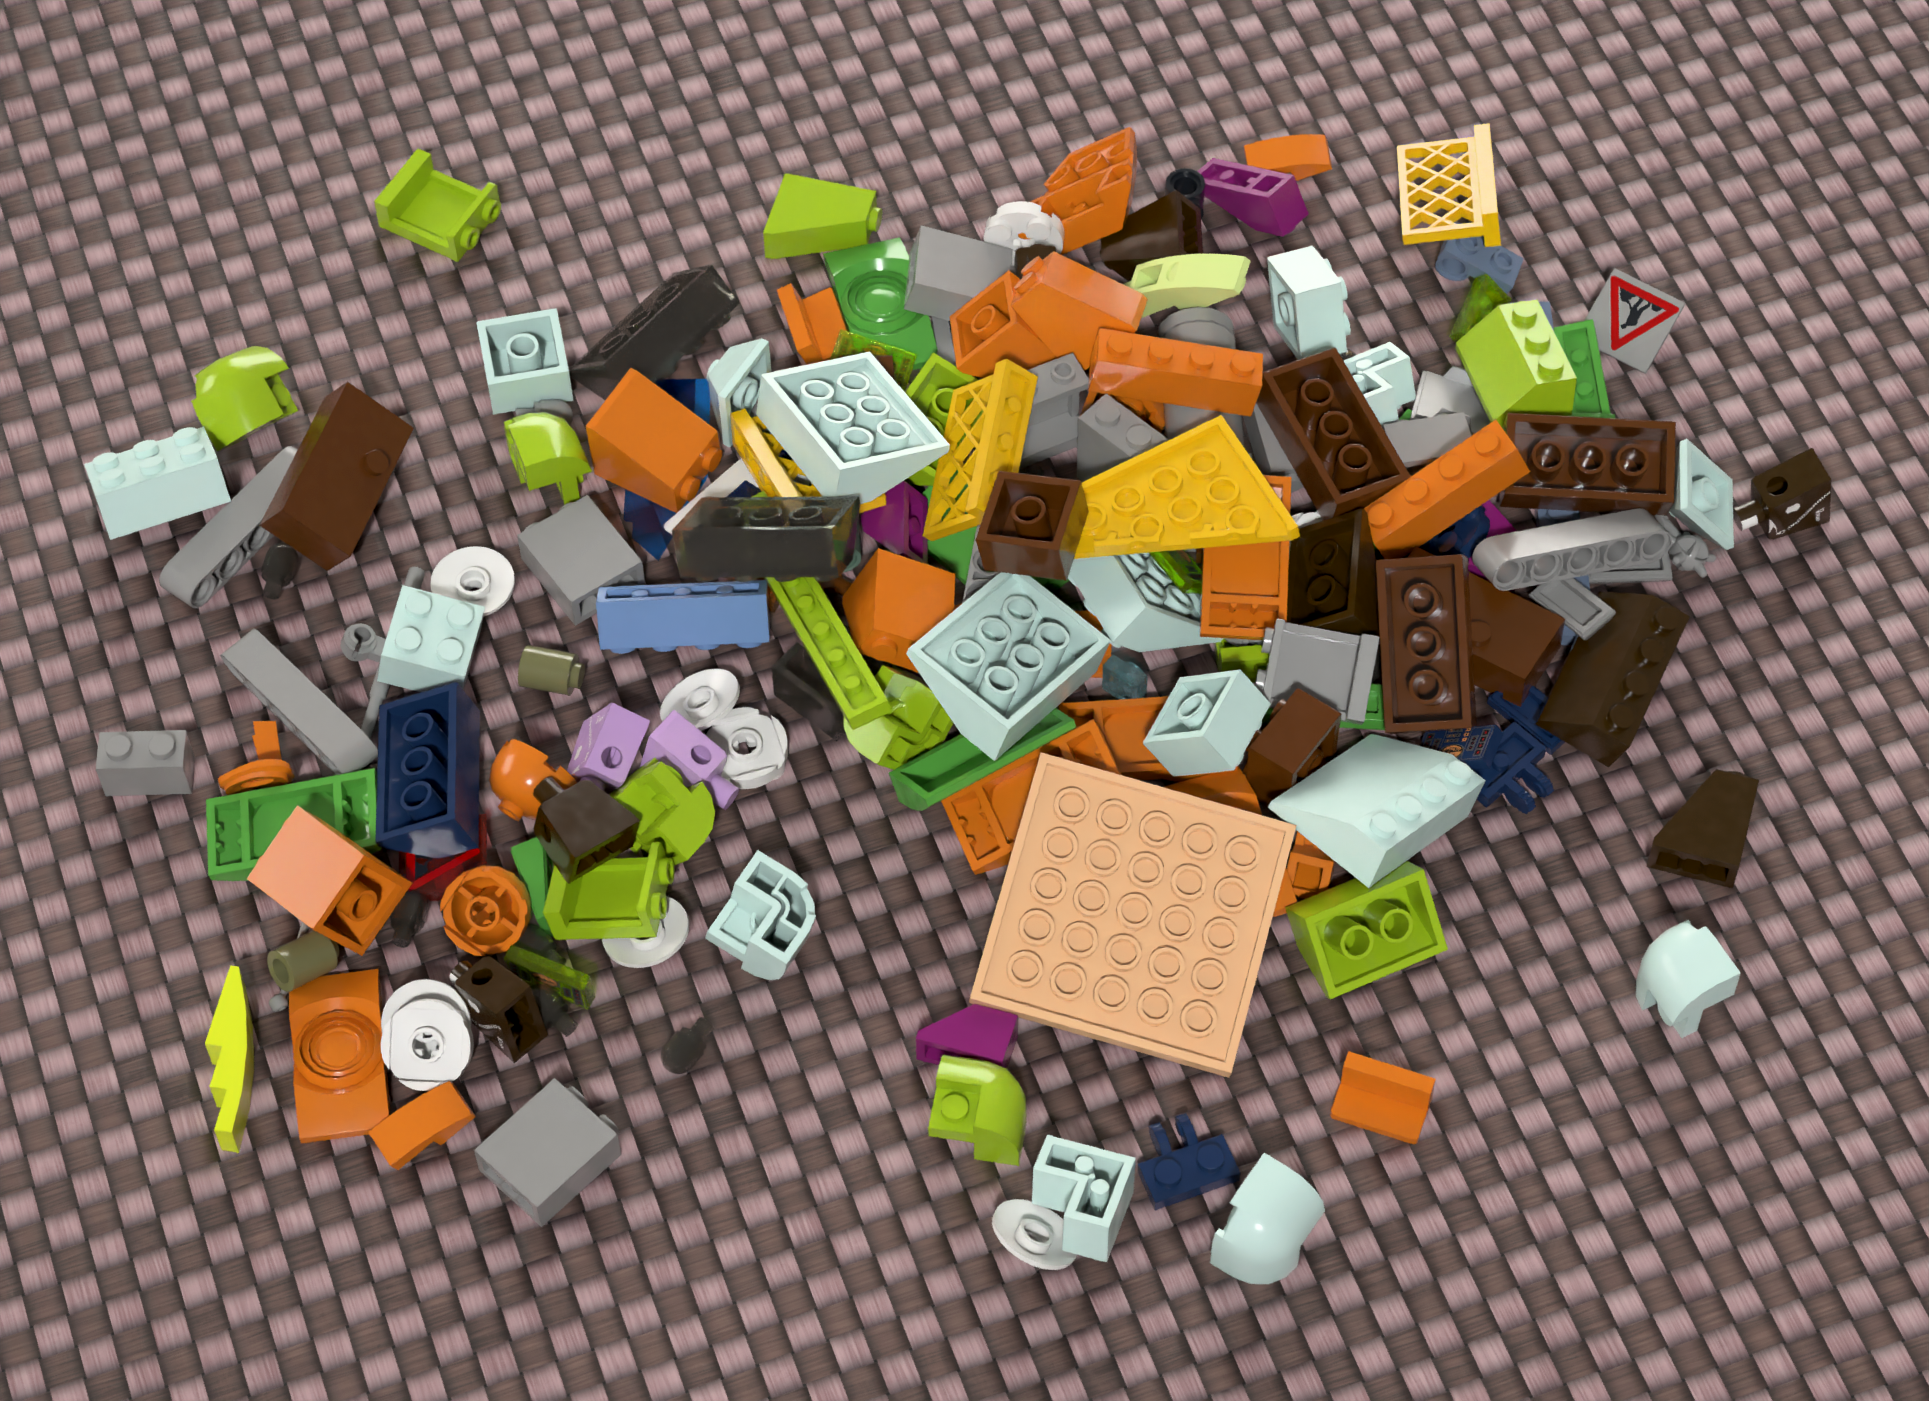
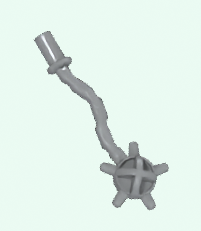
[1655,515,1716,578]

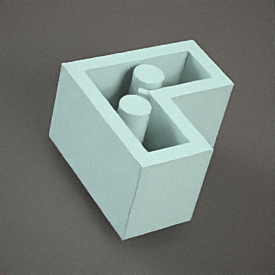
[1344,342,1416,428]
[1032,1135,1136,1263]

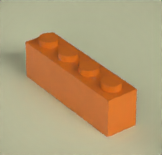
[1088,328,1263,417]
[1364,420,1530,559]

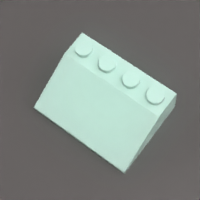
[756,352,950,510]
[1068,551,1224,652]
[906,572,1111,761]
[1268,733,1486,888]

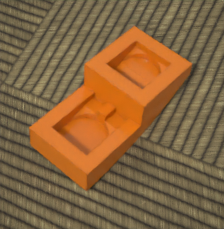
[1244,134,1332,181]
[368,1081,476,1170]

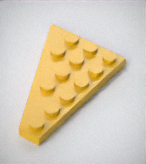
[1074,415,1300,559]

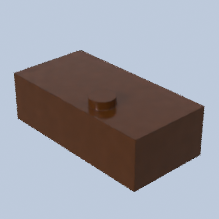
[1256,347,1411,521]
[259,381,414,571]
[1499,413,1676,516]
[1407,546,1565,707]
[1376,554,1477,734]

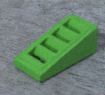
[511,837,553,938]

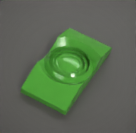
[823,237,938,374]
[206,768,381,881]

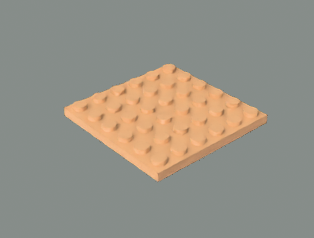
[969,752,1297,1078]

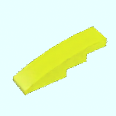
[205,965,254,1153]

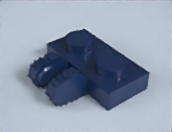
[1473,721,1554,814]
[1137,1113,1240,1211]

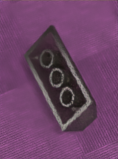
[569,265,739,400]
[672,496,860,582]

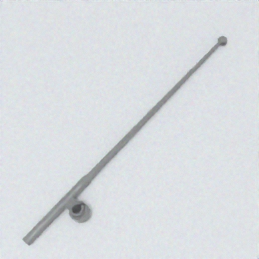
[269,567,425,1012]

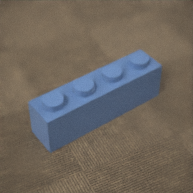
[596,580,771,654]

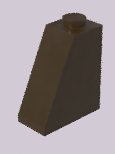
[1100,190,1203,280]
[1646,769,1759,888]

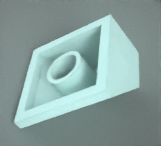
[707,338,771,447]
[1669,439,1734,550]

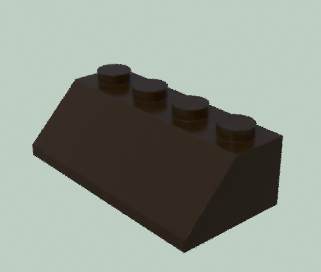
[1535,592,1690,767]

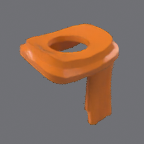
[218,721,295,795]

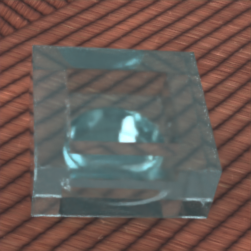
[1102,655,1148,699]

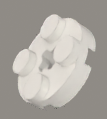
[984,201,1065,266]
[704,707,788,789]
[381,999,474,1091]

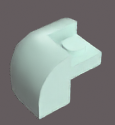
[705,850,816,980]
[1636,919,1741,1038]
[1210,1153,1325,1284]

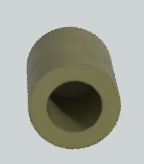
[518,645,585,696]
[267,930,339,992]

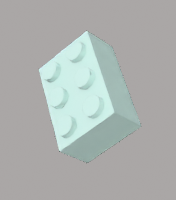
[84,427,231,540]

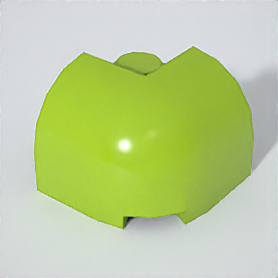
[191,346,298,451]
[504,412,592,505]
[844,665,953,770]
[609,758,715,866]
[928,1055,1027,1166]

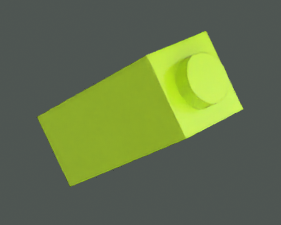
[763,173,882,259]

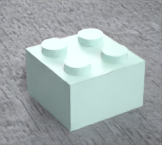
[1267,246,1350,360]
[477,308,573,414]
[377,585,485,692]
[1143,669,1271,777]

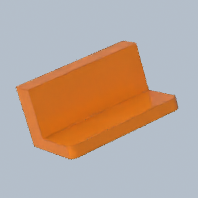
[777,283,854,365]
[1330,1051,1436,1144]

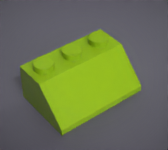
[1455,299,1577,426]
[904,353,984,486]
[1285,861,1448,999]

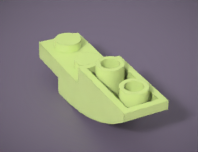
[1123,254,1250,318]

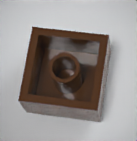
[976,471,1089,581]
[1243,688,1341,807]

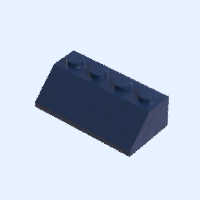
[375,682,480,859]

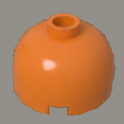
[489,739,577,821]
[440,865,532,956]

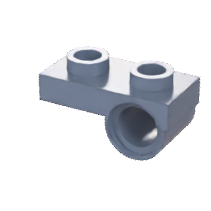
[1435,221,1524,295]

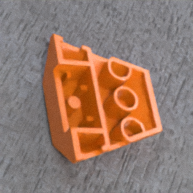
[1018,126,1137,255]

